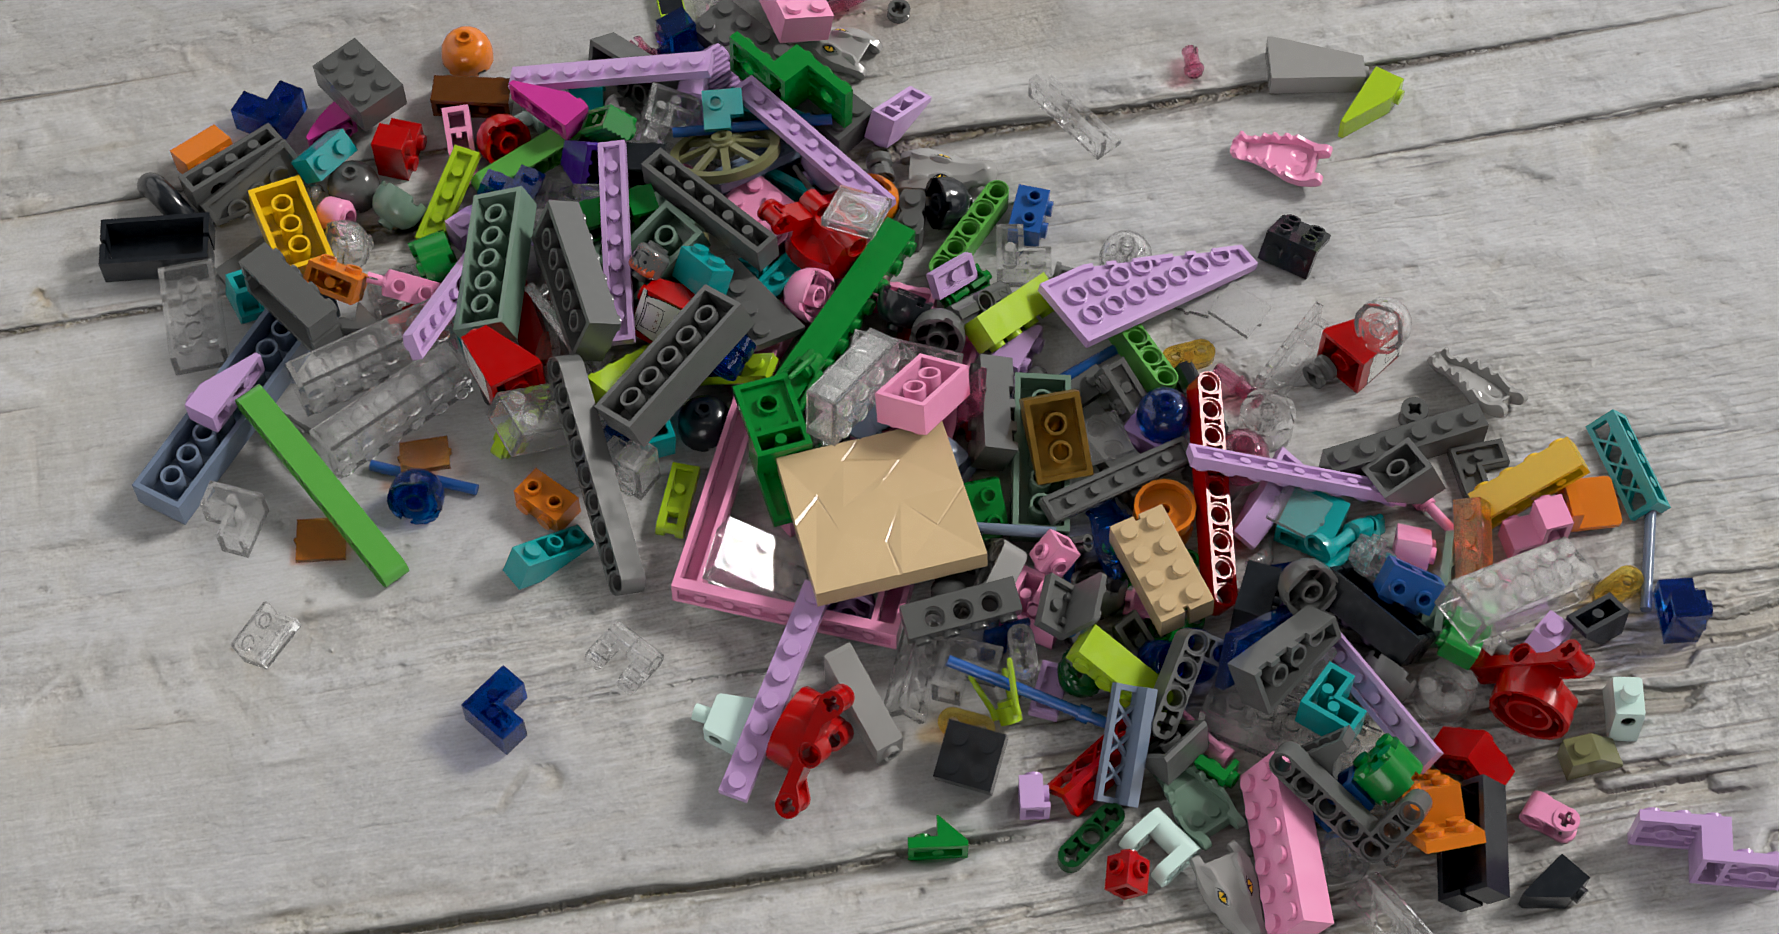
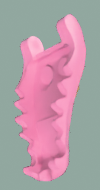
[1230,131,1333,187]

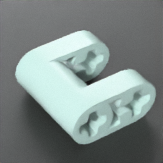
[1119,808,1202,887]

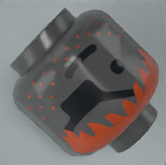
[628,240,669,283]

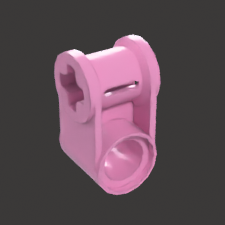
[1519,791,1580,843]

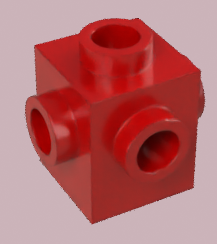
[1104,849,1150,900]

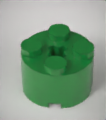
[408,229,457,283]
[1353,733,1423,806]

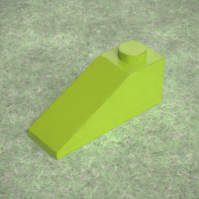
[1338,66,1405,138]

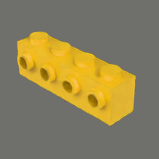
[1468,436,1591,529]

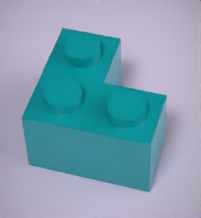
[1295,661,1367,751]

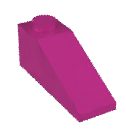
[509,80,589,140]

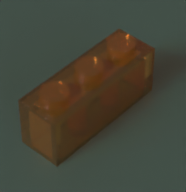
[1453,497,1494,590]

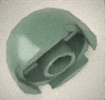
[372,180,427,231]

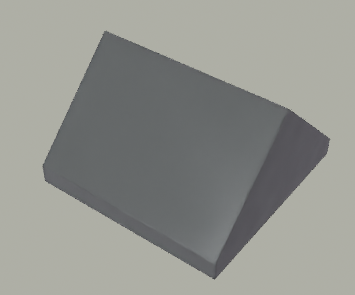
[1145,720,1209,786]

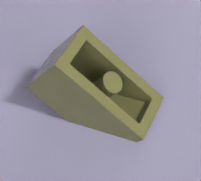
[1556,733,1623,781]

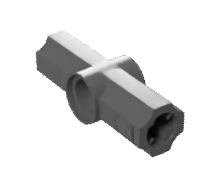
[945,280,1012,325]

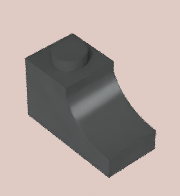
[1301,725,1356,784]

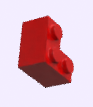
[371,118,427,181]
[1433,726,1515,786]

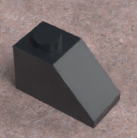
[1566,592,1630,645]
[1518,854,1590,909]

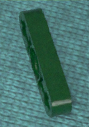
[1057,803,1125,873]

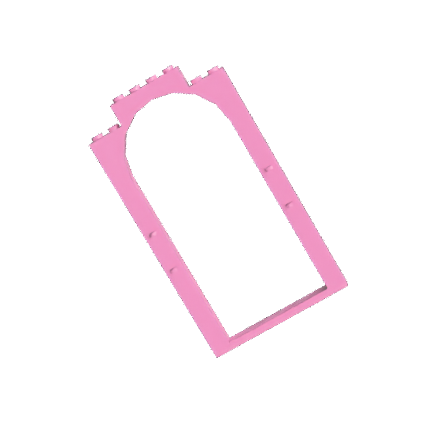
[671,278,979,650]

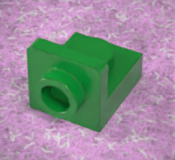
[1194,754,1240,790]

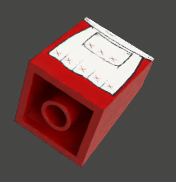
[634,279,695,344]
[1317,309,1408,393]
[461,325,547,416]

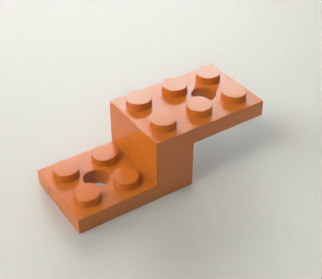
[1395,767,1487,854]

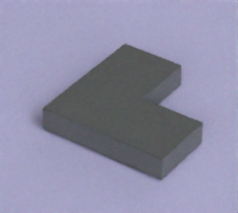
[1447,438,1510,501]

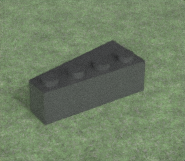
[588,32,680,128]
[967,354,1018,471]
[1227,605,1342,715]

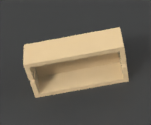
[1109,504,1214,637]

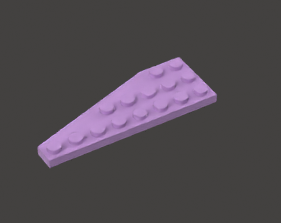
[1038,245,1258,348]

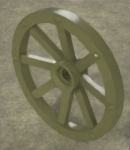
[670,121,781,185]

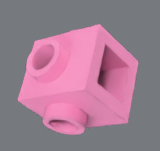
[1029,529,1080,578]

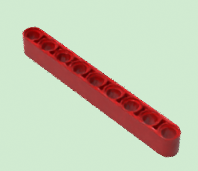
[1186,371,1238,616]

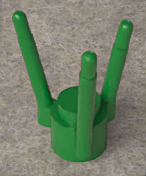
[776,349,825,411]

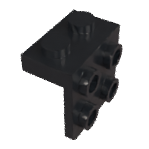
[1257,214,1331,280]

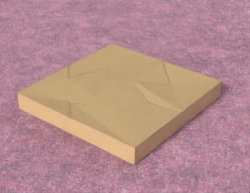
[776,421,988,606]

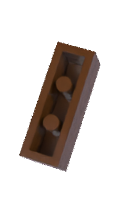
[430,75,514,118]

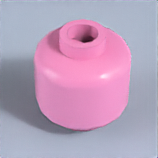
[316,196,357,234]

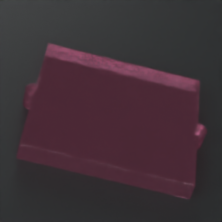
[956,367,987,425]

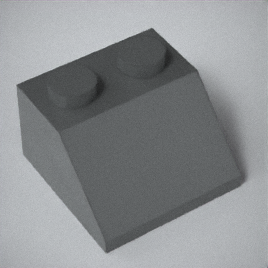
[1361,437,1446,504]

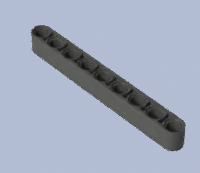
[547,354,646,596]

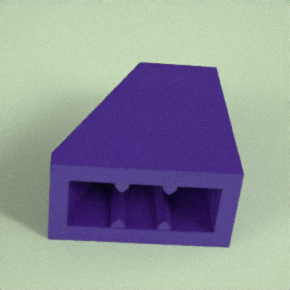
[560,140,600,194]

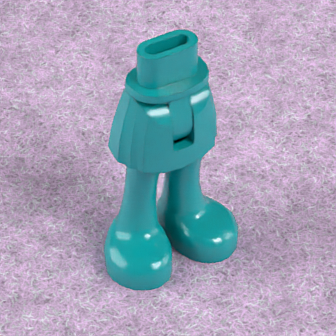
[1304,513,1386,568]

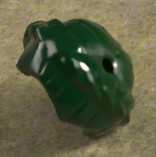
[1057,648,1100,698]

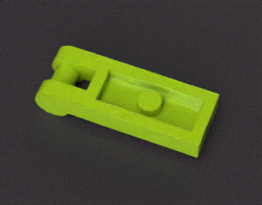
[655,462,701,539]

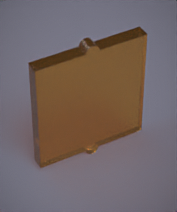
[397,435,452,476]
[293,518,347,563]

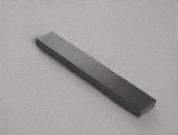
[1038,435,1190,526]

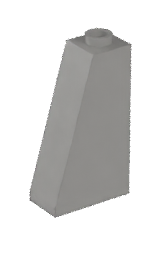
[1265,36,1369,94]
[824,642,903,764]

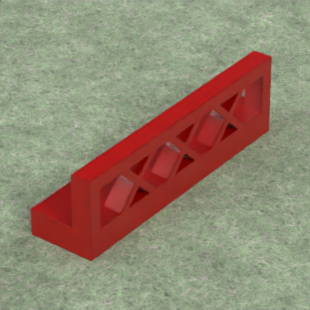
[1047,714,1156,817]

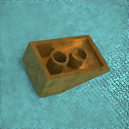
[1019,389,1094,485]

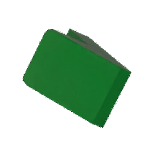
[908,815,969,860]

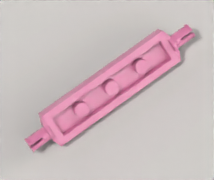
[366,269,441,307]

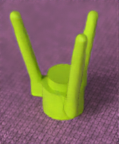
[968,657,1023,726]

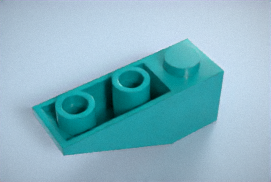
[503,524,594,590]

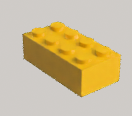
[248,175,334,276]

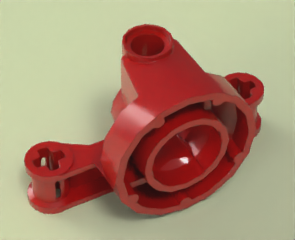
[757,188,867,279]
[1469,639,1595,740]
[766,684,855,819]

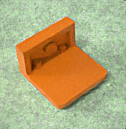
[1555,476,1622,532]

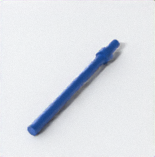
[672,113,832,138]
[945,655,1107,729]

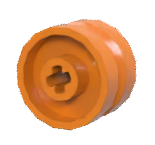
[1132,479,1197,545]

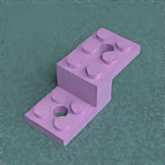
[1627,807,1779,891]

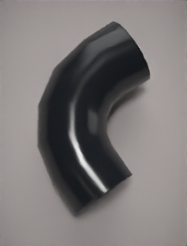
[137,172,195,215]

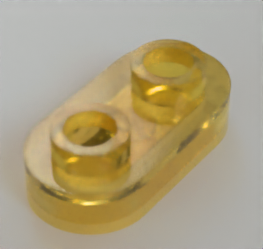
[1163,339,1215,370]
[1592,565,1644,604]
[938,707,996,735]

